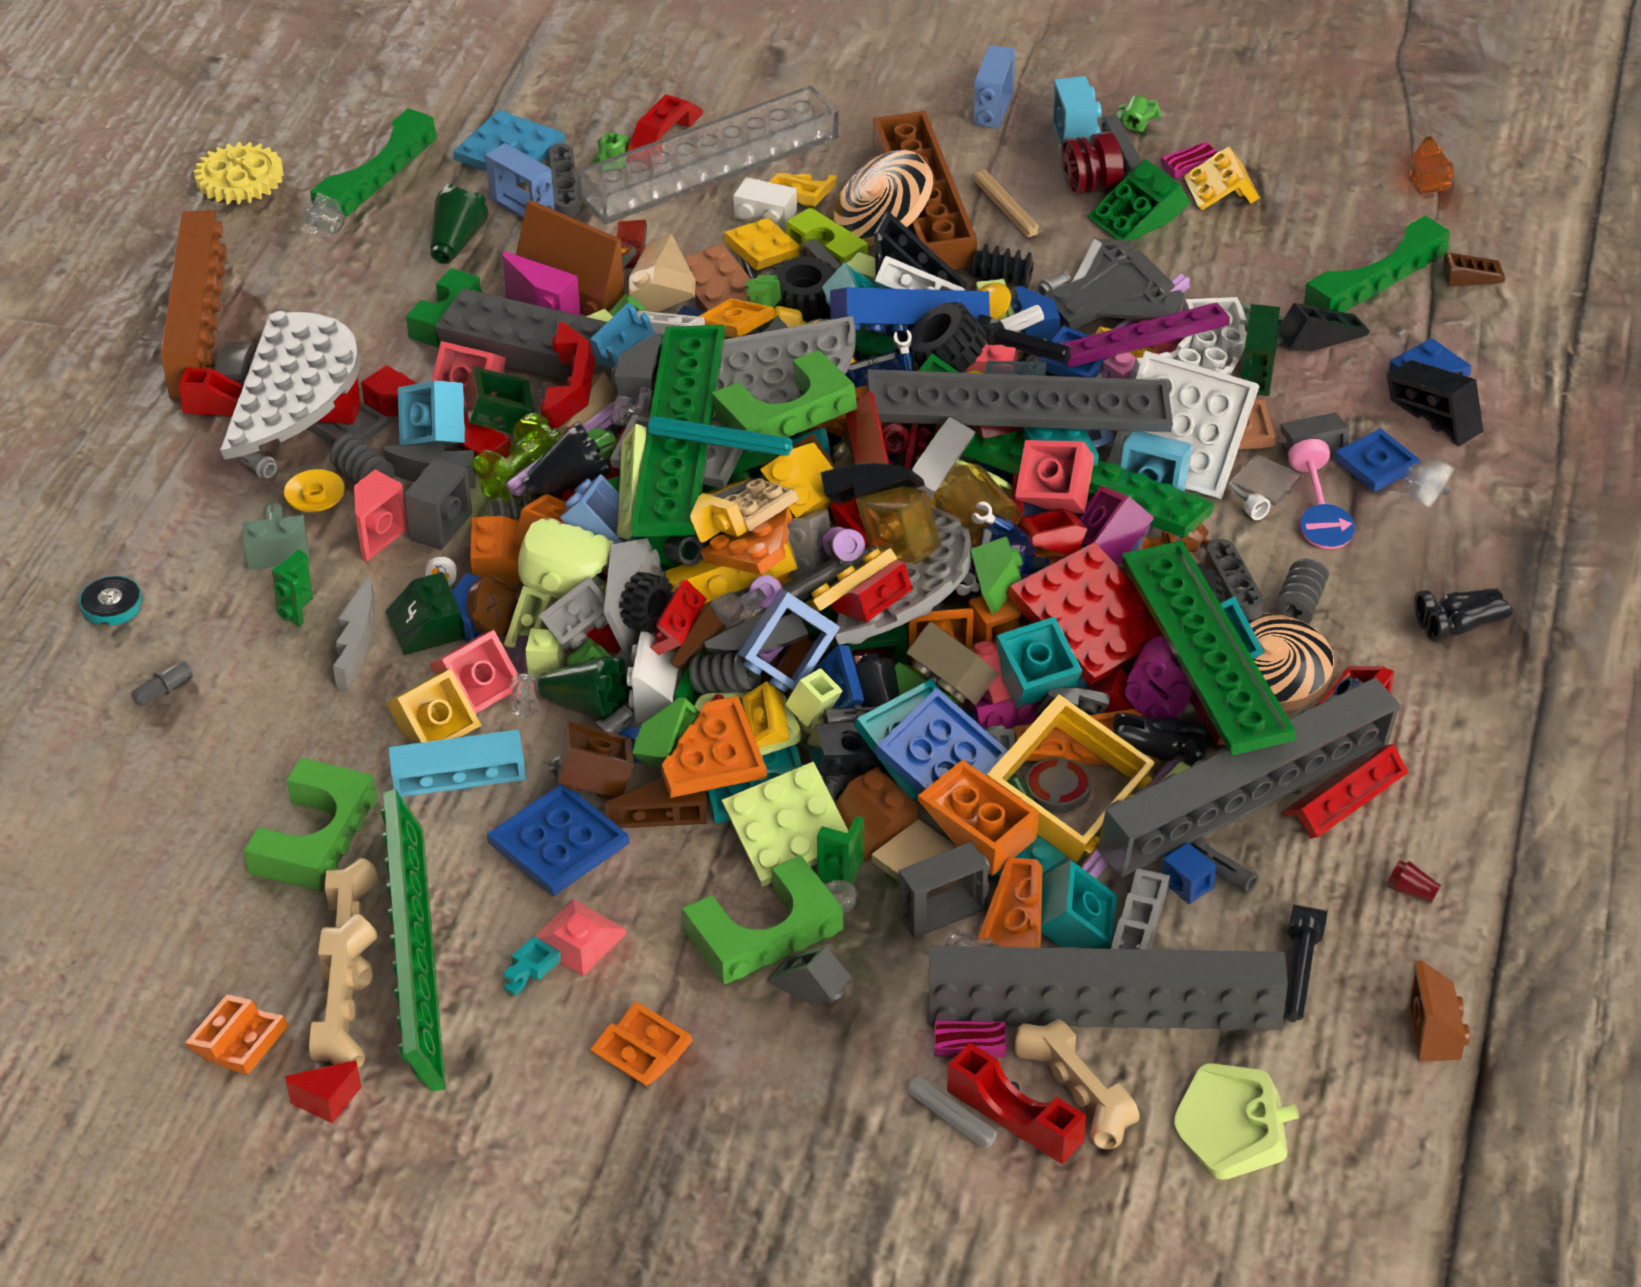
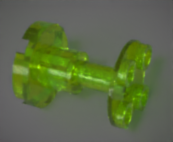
[472,413,562,502]

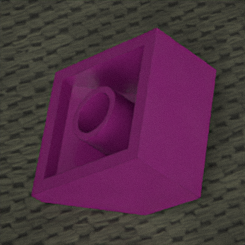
[1078,486,1154,566]

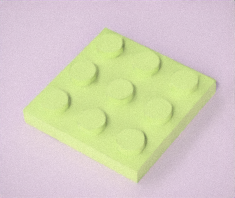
[722,761,848,887]

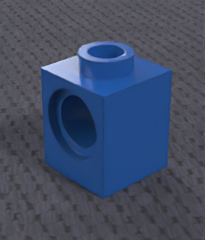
[1162,842,1216,904]

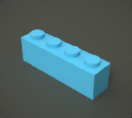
[388,729,526,797]

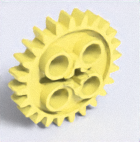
[194,142,284,204]

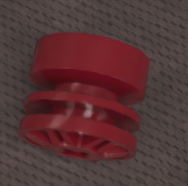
[1061,131,1124,196]

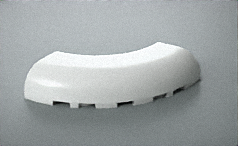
[1129,297,1247,379]

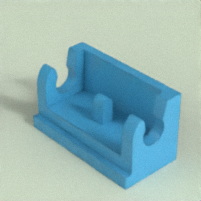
[590,303,656,369]

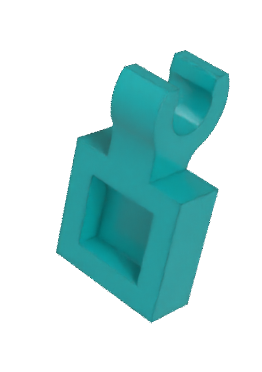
[503,936,561,995]

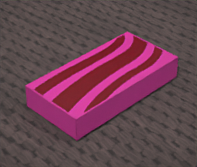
[1161,142,1218,179]
[934,1021,1006,1058]

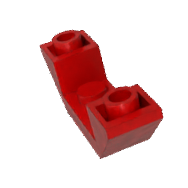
[625,94,703,170]
[540,322,596,429]

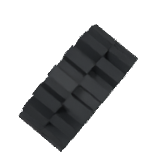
[619,572,674,633]

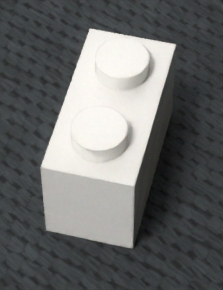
[733,177,797,229]

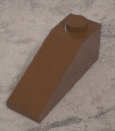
[605,777,707,829]

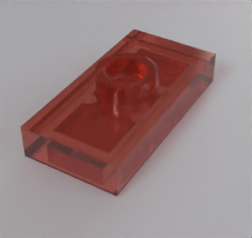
[617,219,647,269]

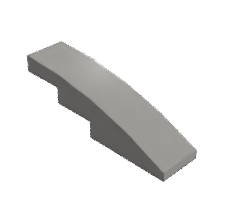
[912,417,976,499]
[333,578,375,692]
[1111,868,1170,950]

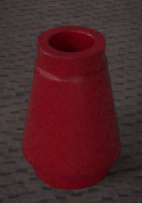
[881,422,909,454]
[1387,860,1441,903]

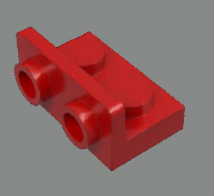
[650,579,707,655]

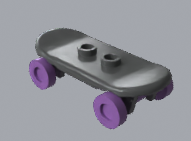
[740,527,882,622]

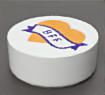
[425,557,457,586]

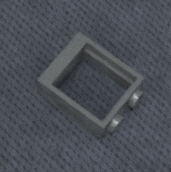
[898,842,990,939]

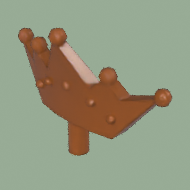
[1180,523,1211,552]

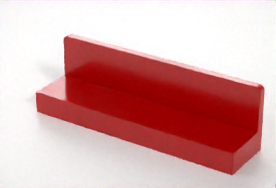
[845,391,892,506]
[1281,744,1409,839]

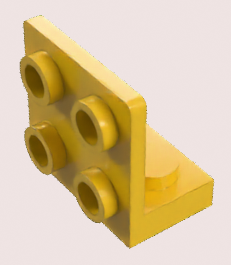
[1184,146,1260,210]

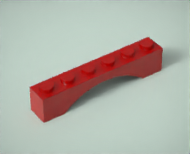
[361,365,512,479]
[178,367,361,424]

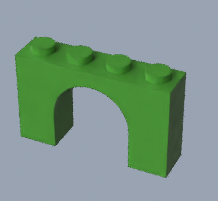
[712,350,857,453]
[244,758,378,892]
[682,855,843,985]

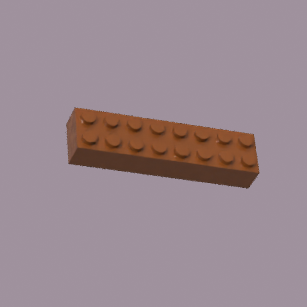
[873,111,977,269]
[161,210,227,399]

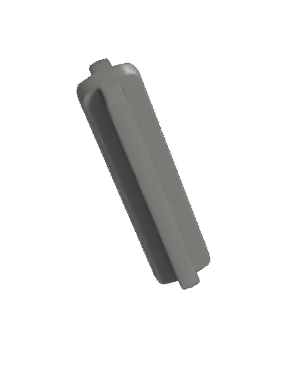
[908,1076,997,1149]

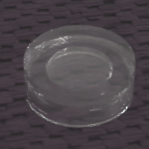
[826,880,856,913]

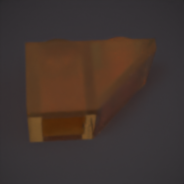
[1409,136,1454,195]

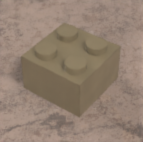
[907,622,999,705]

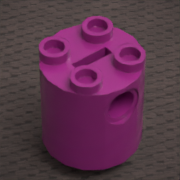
[1125,636,1194,718]

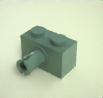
[242,503,310,570]

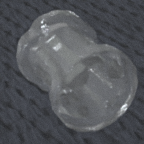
[510,674,540,717]

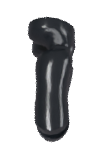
[1414,588,1513,642]
[1113,713,1207,766]

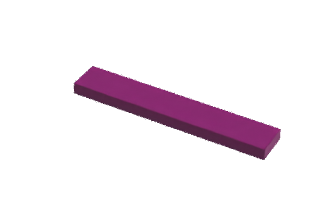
[1061,302,1230,368]

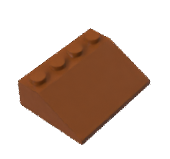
[516,200,624,316]

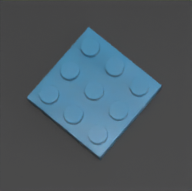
[453,110,565,183]

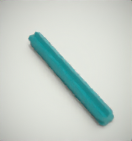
[648,416,793,456]

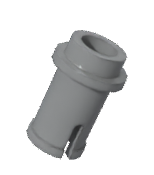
[1036,272,1071,296]
[240,452,277,479]

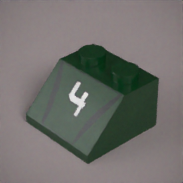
[386,572,464,655]

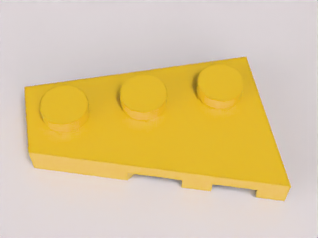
[805,548,897,612]

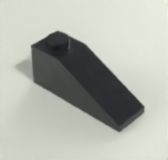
[1278,303,1370,351]

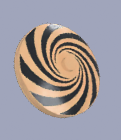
[834,150,933,246]
[1248,613,1334,711]

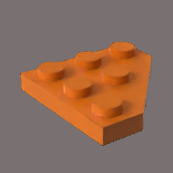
[700,507,792,575]
[661,696,767,798]

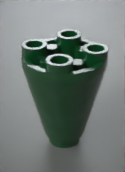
[430,184,489,264]
[538,656,632,720]

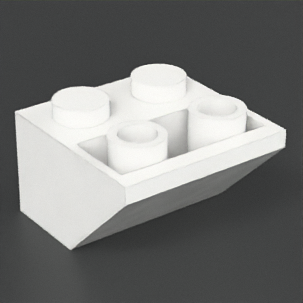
[627,631,682,723]

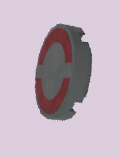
[1026,758,1091,813]

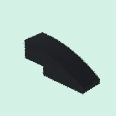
[821,463,925,506]

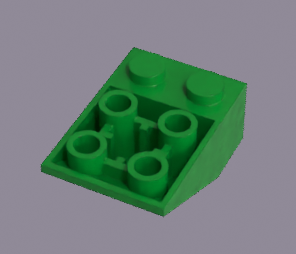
[1087,158,1190,241]

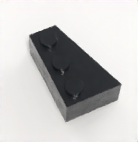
[1387,360,1483,447]

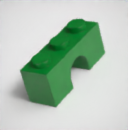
[406,268,483,347]

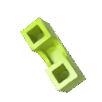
[786,207,868,265]

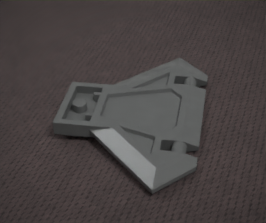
[1044,238,1185,330]

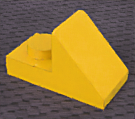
[690,493,748,543]

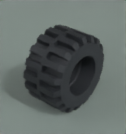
[769,256,837,323]
[907,301,987,373]

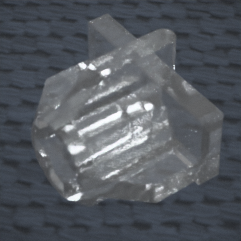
[302,192,345,239]
[1405,458,1454,508]

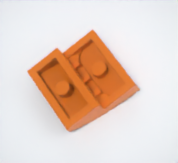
[185,994,289,1075]
[590,1001,693,1086]

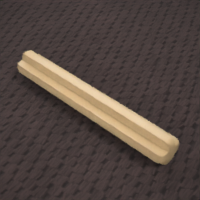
[974,169,1039,238]

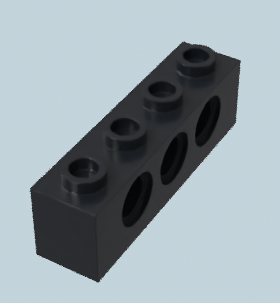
[807,722,889,776]

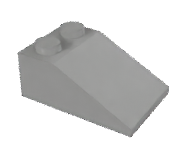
[604,538,666,656]

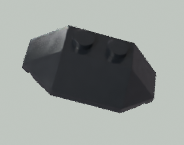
[874,211,967,289]

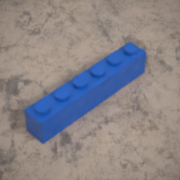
[830,287,990,332]

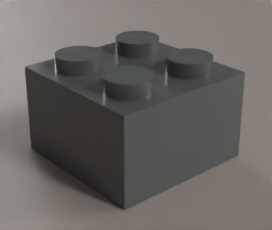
[403,458,472,550]

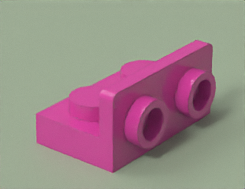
[966,696,1040,730]

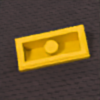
[742,681,790,747]

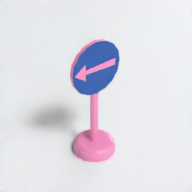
[1288,439,1355,549]

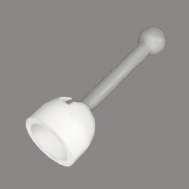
[1226,480,1271,520]

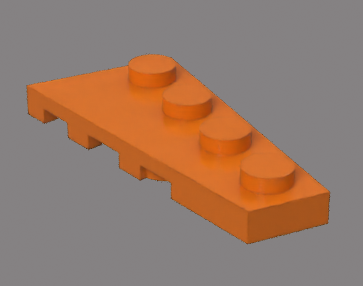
[1013,709,1156,768]

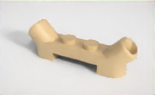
[320,858,378,992]
[309,914,377,1069]
[1015,1019,1140,1150]

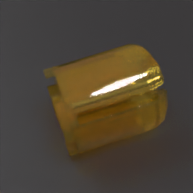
[934,463,1021,548]

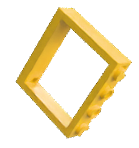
[987,694,1156,863]

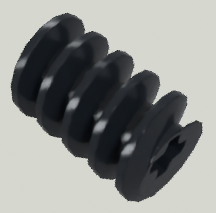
[972,243,1034,288]

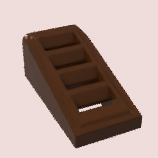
[1443,253,1505,286]
[671,606,726,669]

